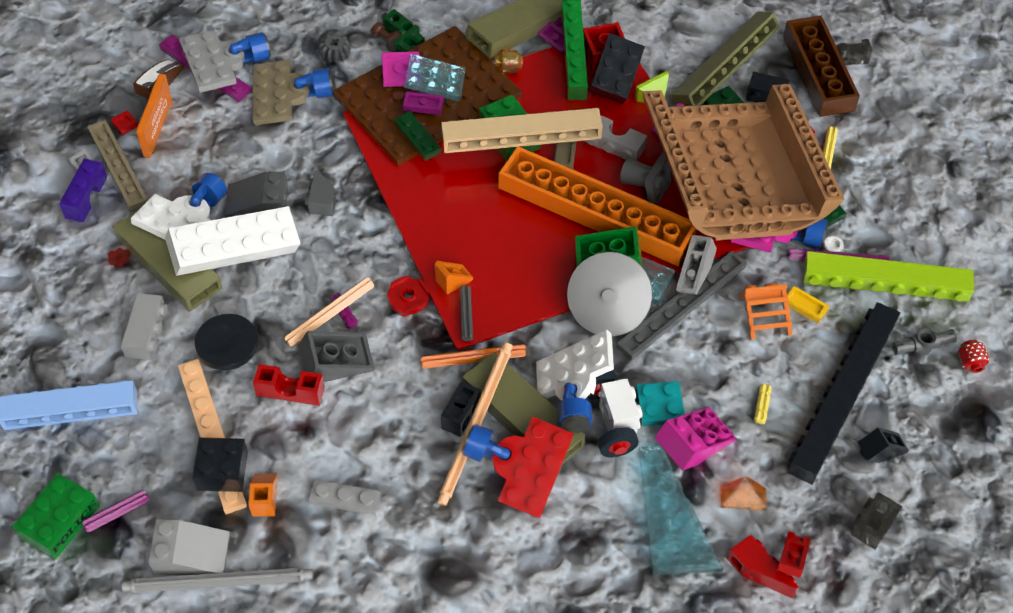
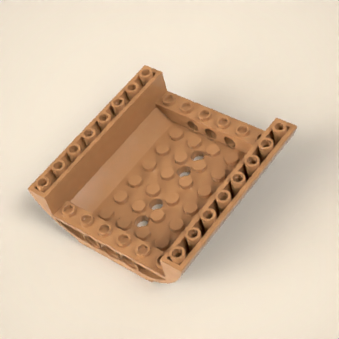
[642,84,844,240]

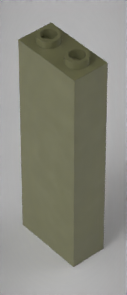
[466,0,561,58]
[112,209,223,312]
[462,352,585,464]

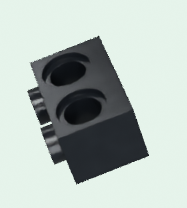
[441,381,481,437]

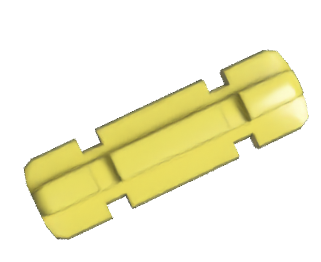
[754,384,772,424]

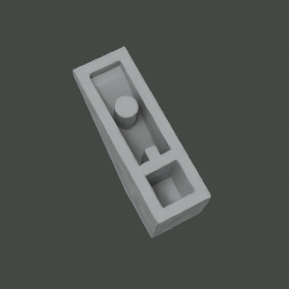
[676,235,717,295]

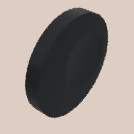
[195,314,258,370]

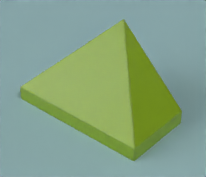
[635,71,669,103]

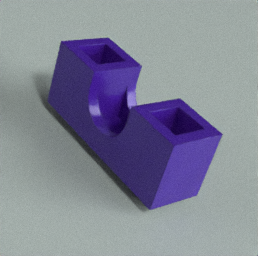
[59,158,107,222]

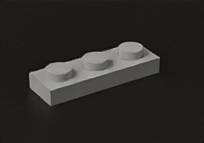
[309,480,381,515]

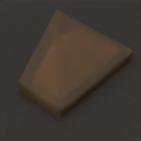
[720,476,767,510]

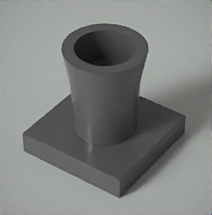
[620,152,672,205]

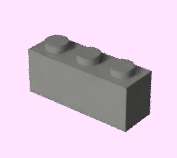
[121,293,168,360]

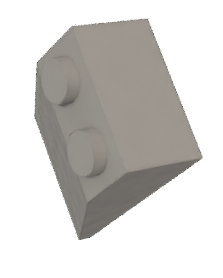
[149,519,230,575]

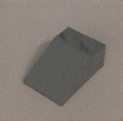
[225,172,288,218]
[298,331,375,382]

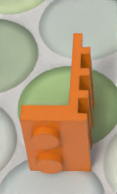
[739,283,792,340]

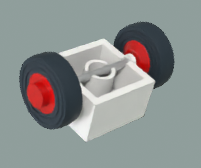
[587,370,642,457]

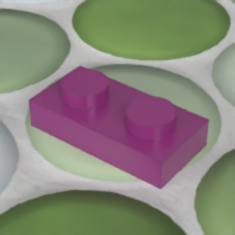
[403,91,444,115]

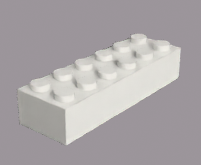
[165,206,300,276]

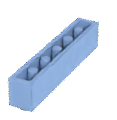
[0,380,138,430]

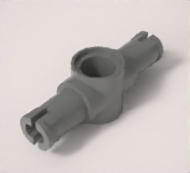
[892,328,957,356]

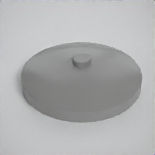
[567,252,652,337]

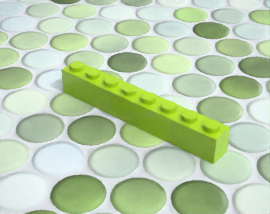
[803,251,975,302]

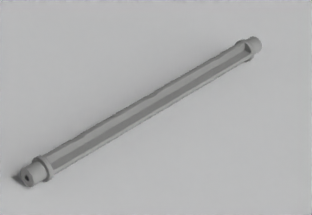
[122,568,313,593]

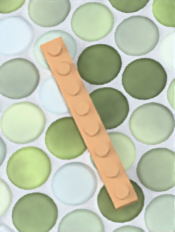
[178,359,247,515]

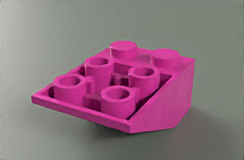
[655,407,737,471]

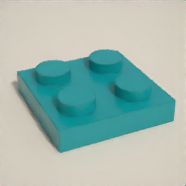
[636,381,685,426]

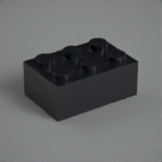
[587,33,645,104]

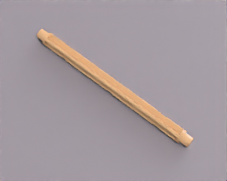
[437,342,513,506]

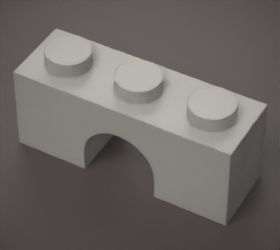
[584,115,648,161]

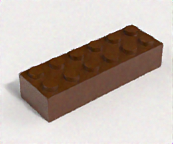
[783,15,860,117]

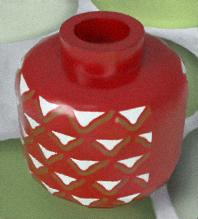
[957,340,990,373]

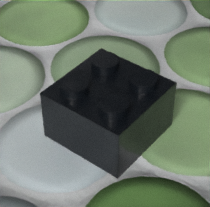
[192,437,248,492]

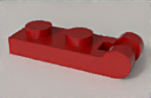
[777,530,811,578]

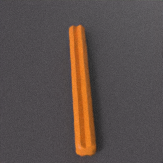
[421,344,526,369]

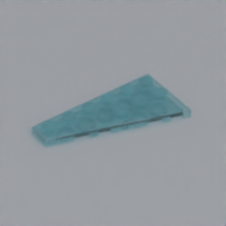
[639,446,723,575]

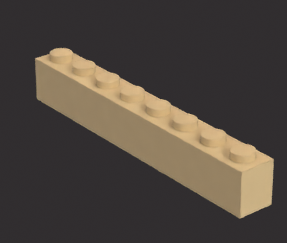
[441,108,603,153]

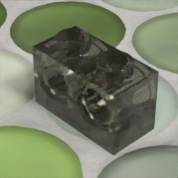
[851,492,903,550]

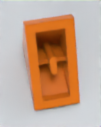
[435,261,473,295]

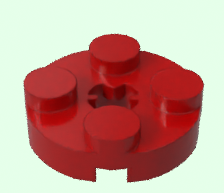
[387,276,429,317]

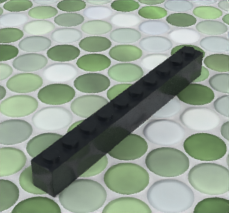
[787,302,901,485]

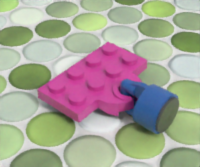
[731,204,829,253]

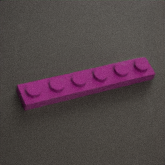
[159,34,252,103]

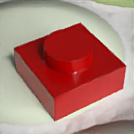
[111,111,138,136]

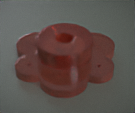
[108,248,131,268]

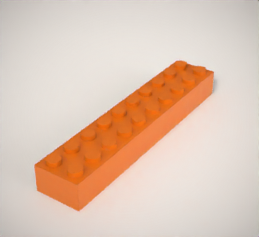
[499,147,697,267]

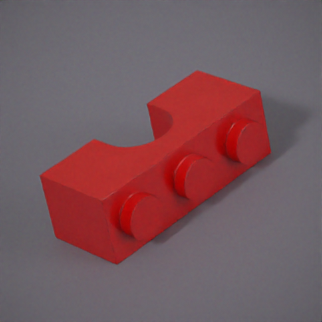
[253,364,325,406]

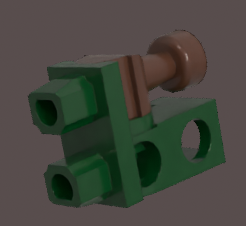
[370,9,425,52]

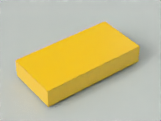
[782,286,830,324]

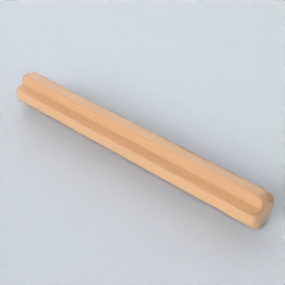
[284,277,374,347]

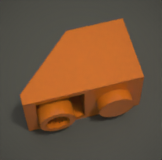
[248,473,278,517]

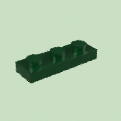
[394,111,441,161]

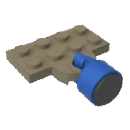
[253,59,336,126]

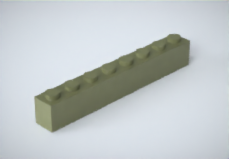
[671,12,780,106]

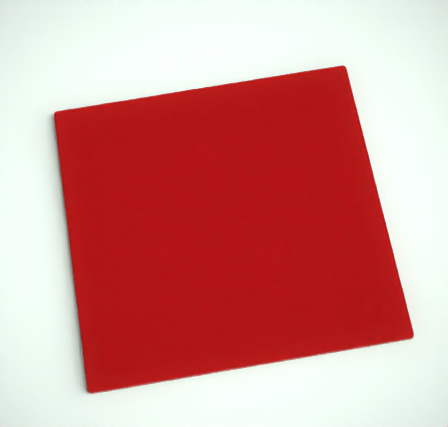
[343,47,750,350]

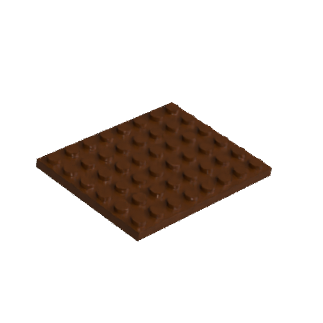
[333,26,522,166]

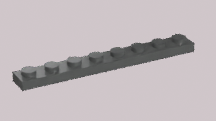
[616,251,747,361]

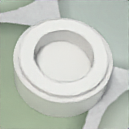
[822,236,844,252]

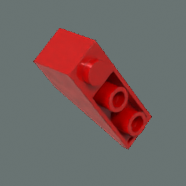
[727,535,799,598]

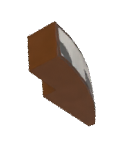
[133,59,184,99]

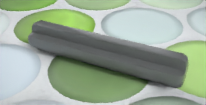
[459,285,473,341]

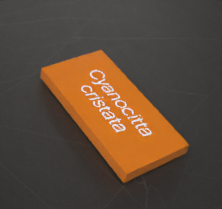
[136,74,173,158]

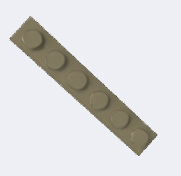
[87,120,148,212]

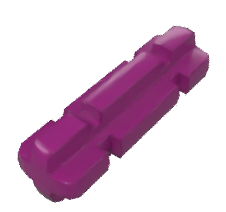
[331,293,358,329]

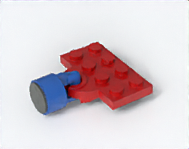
[461,416,574,519]

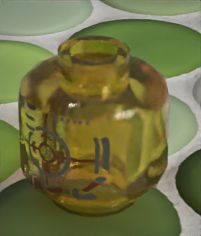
[494,50,523,74]

